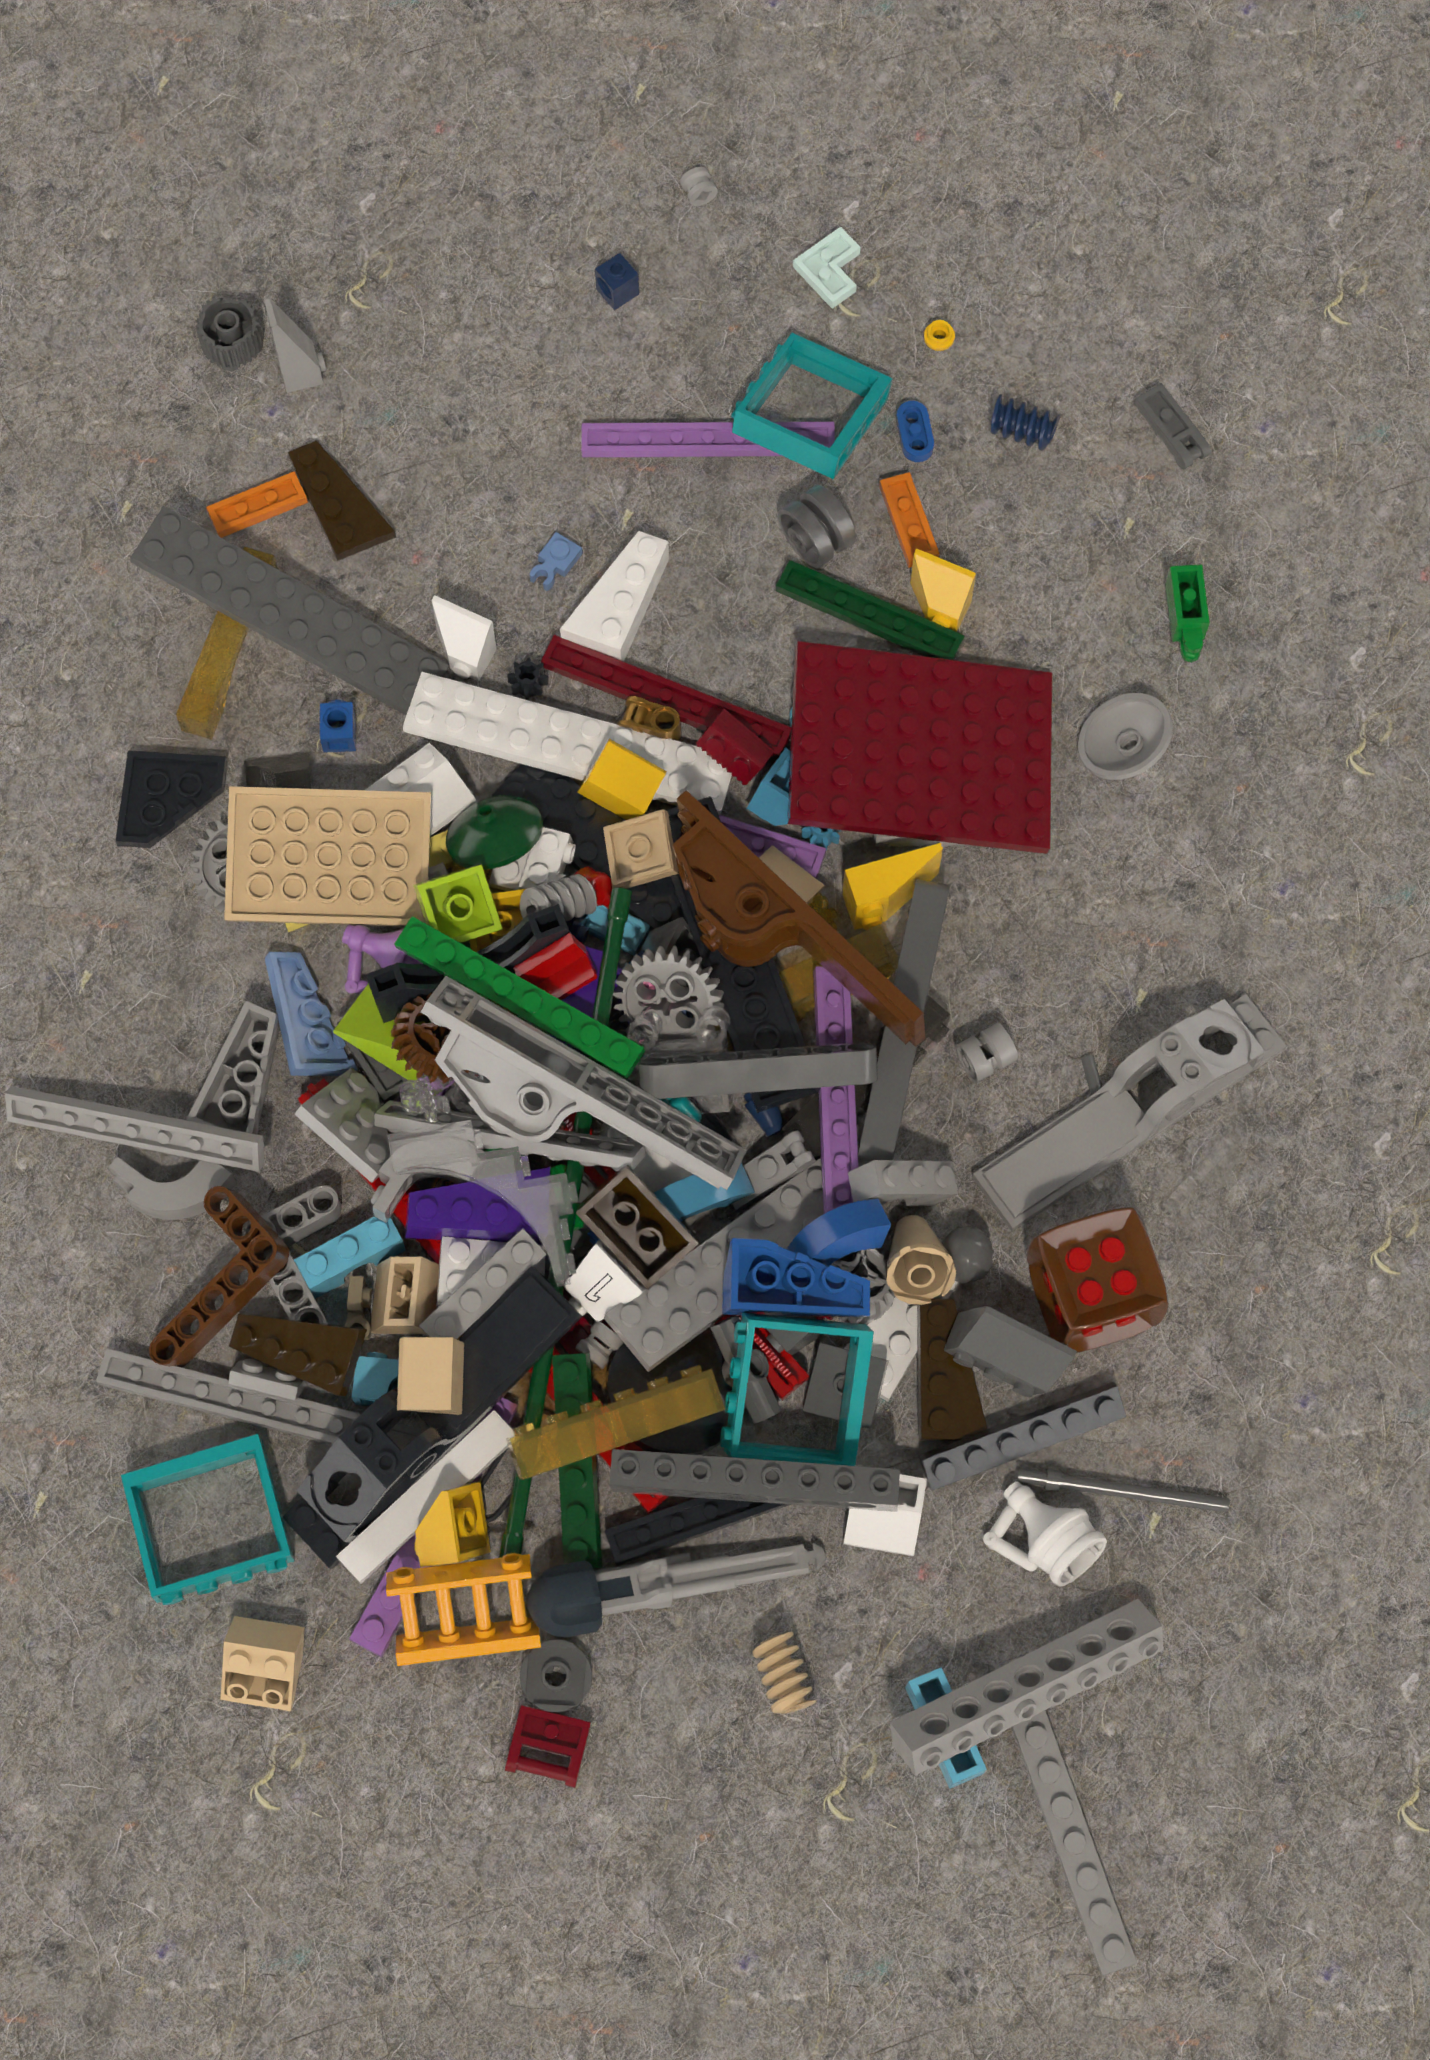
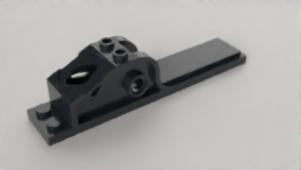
[282,1266,583,1569]

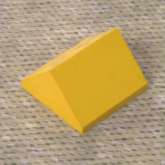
[577,739,667,820]

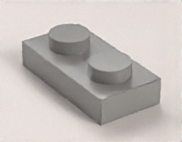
[228,1359,306,1400]

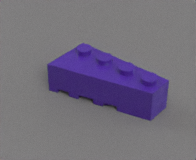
[405,1167,550,1246]

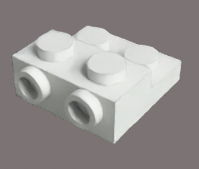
[489,827,576,891]

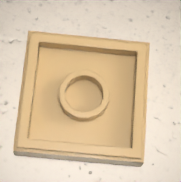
[603,809,678,889]

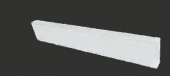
[336,1410,519,1584]

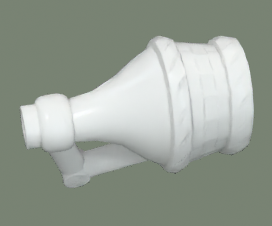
[983,1481,1107,1586]

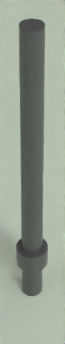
[1017,1468,1230,1513]

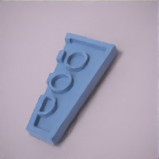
[265,952,358,1076]

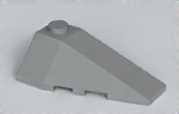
[264,298,326,393]

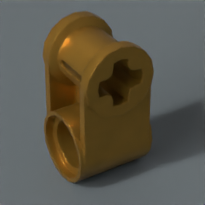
[617,696,681,741]

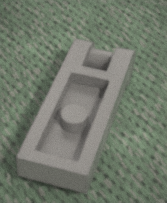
[732,1131,816,1211]

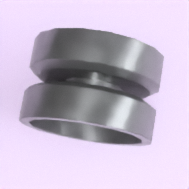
[778,484,856,569]

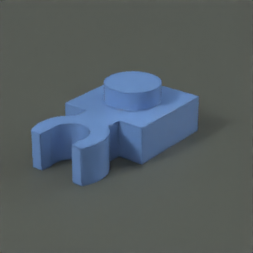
[530,532,583,591]

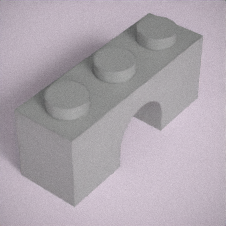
[848,1160,958,1206]

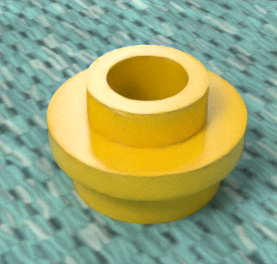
[924,320,955,351]

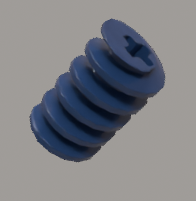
[990,394,1060,451]

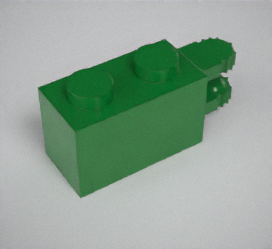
[1165,564,1210,663]

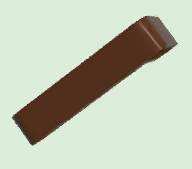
[149,1186,289,1368]

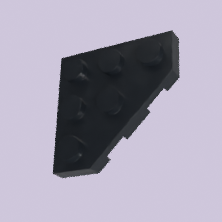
[115,750,227,848]

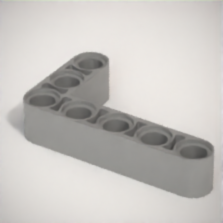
[245,1185,342,1324]

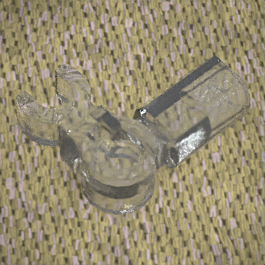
[399,1074,455,1123]

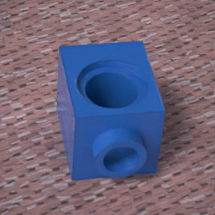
[320,699,356,753]

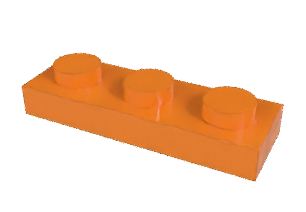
[206,471,308,538]
[879,472,940,568]

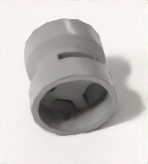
[575,1321,624,1369]

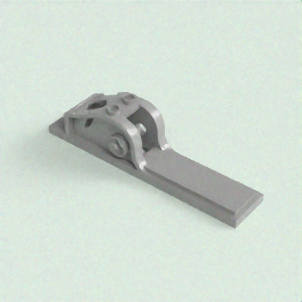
[421,976,747,1190]
[972,994,1287,1232]

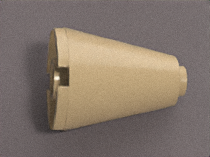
[886,1215,956,1305]

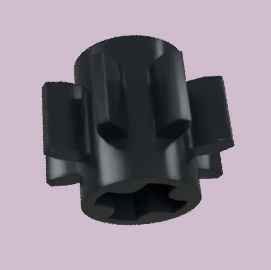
[507,658,548,700]

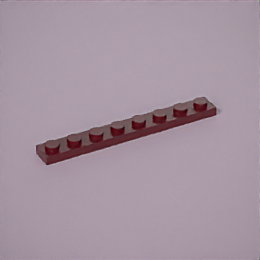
[541,635,792,759]

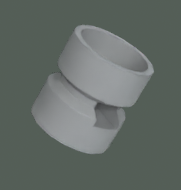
[955,1022,1019,1083]

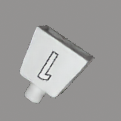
[564,1240,646,1322]

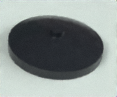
[606,1329,745,1455]

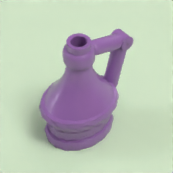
[342,924,423,993]

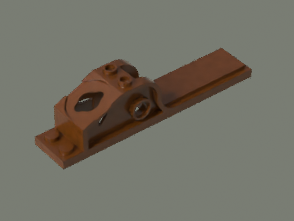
[672,790,925,1047]

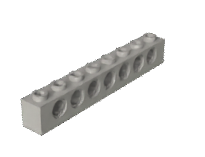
[890,1599,1164,1776]

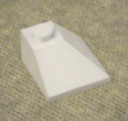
[431,595,497,681]

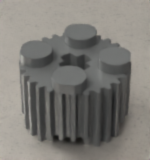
[196,297,263,371]

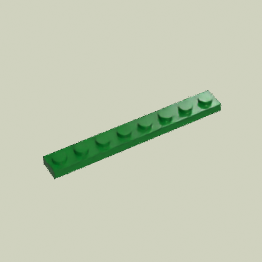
[394,916,645,1080]

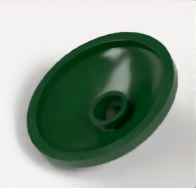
[446,795,543,870]

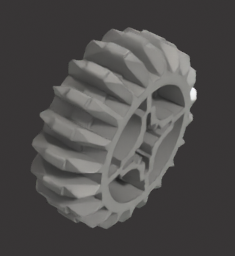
[827,1248,895,1324]

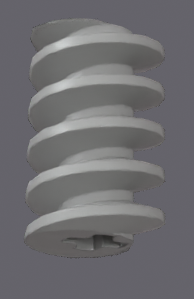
[520,874,597,921]

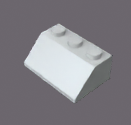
[365,743,477,836]

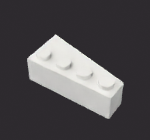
[560,531,669,662]

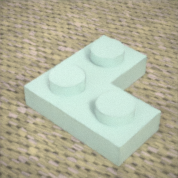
[793,227,861,309]

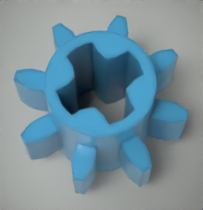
[801,826,842,851]

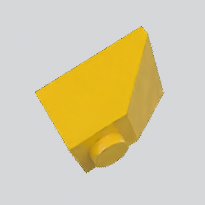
[910,548,976,632]
[414,1482,491,1567]

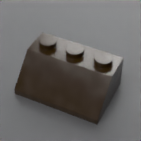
[576,1165,699,1290]

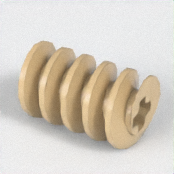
[752,1631,816,1714]

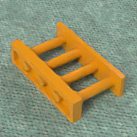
[386,1553,541,1666]

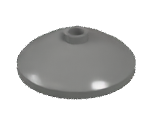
[1078,693,1173,780]

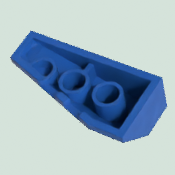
[722,1238,870,1317]

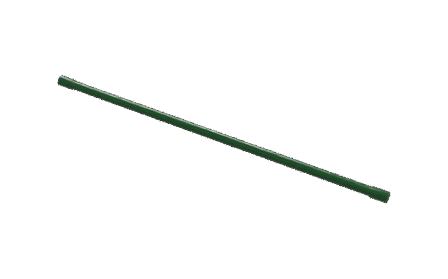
[499,888,632,1558]

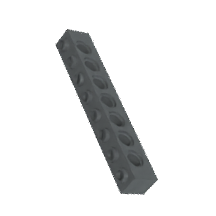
[609,1449,900,1512]

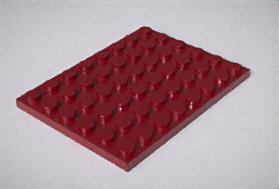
[787,641,1052,854]

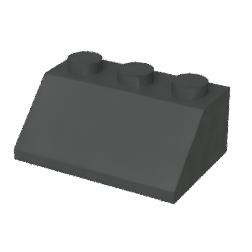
[944,1306,1077,1397]

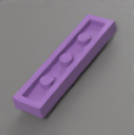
[719,815,826,879]

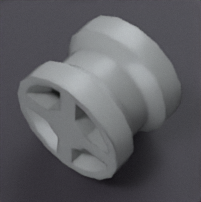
[680,166,718,206]

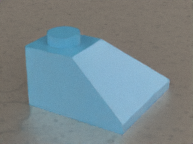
[746,748,791,826]

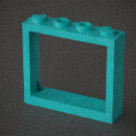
[731,333,893,479]
[720,1312,874,1466]
[121,1434,295,1605]

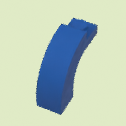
[787,1198,891,1266]

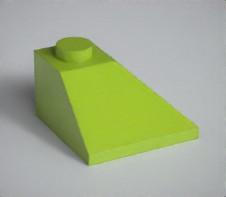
[413,864,503,943]

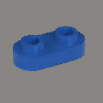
[896,401,934,462]

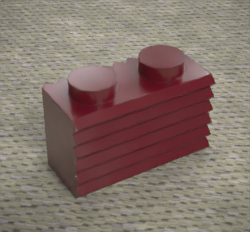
[696,709,774,785]

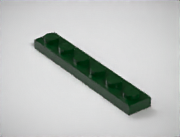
[776,560,965,660]
[552,1353,602,1568]

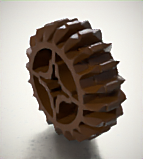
[390,993,470,1084]

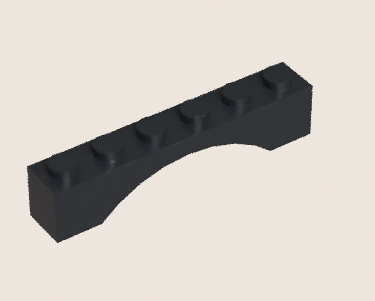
[365,904,570,1023]

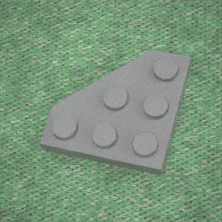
[295,1067,393,1183]

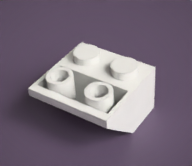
[843,1474,927,1556]

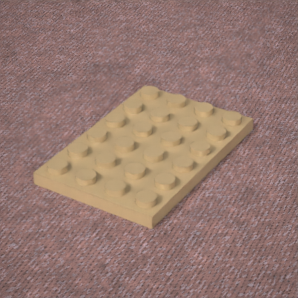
[224,786,432,926]

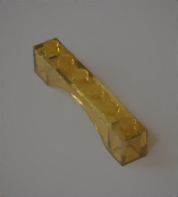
[176,546,278,740]

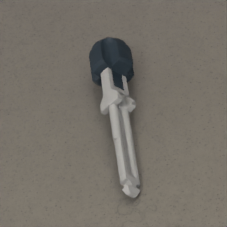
[527,1543,826,1637]

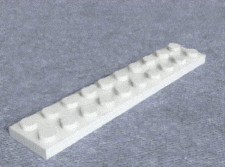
[403,672,732,815]

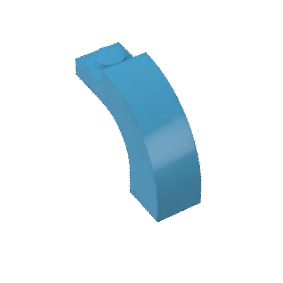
[654,1163,755,1222]

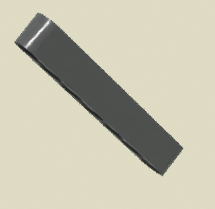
[638,1042,878,1099]

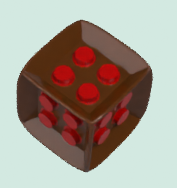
[1027,1207,1169,1353]

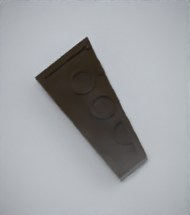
[288,440,396,561]
[917,1299,987,1441]
[229,1313,367,1396]

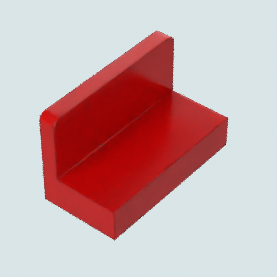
[513,933,598,1000]

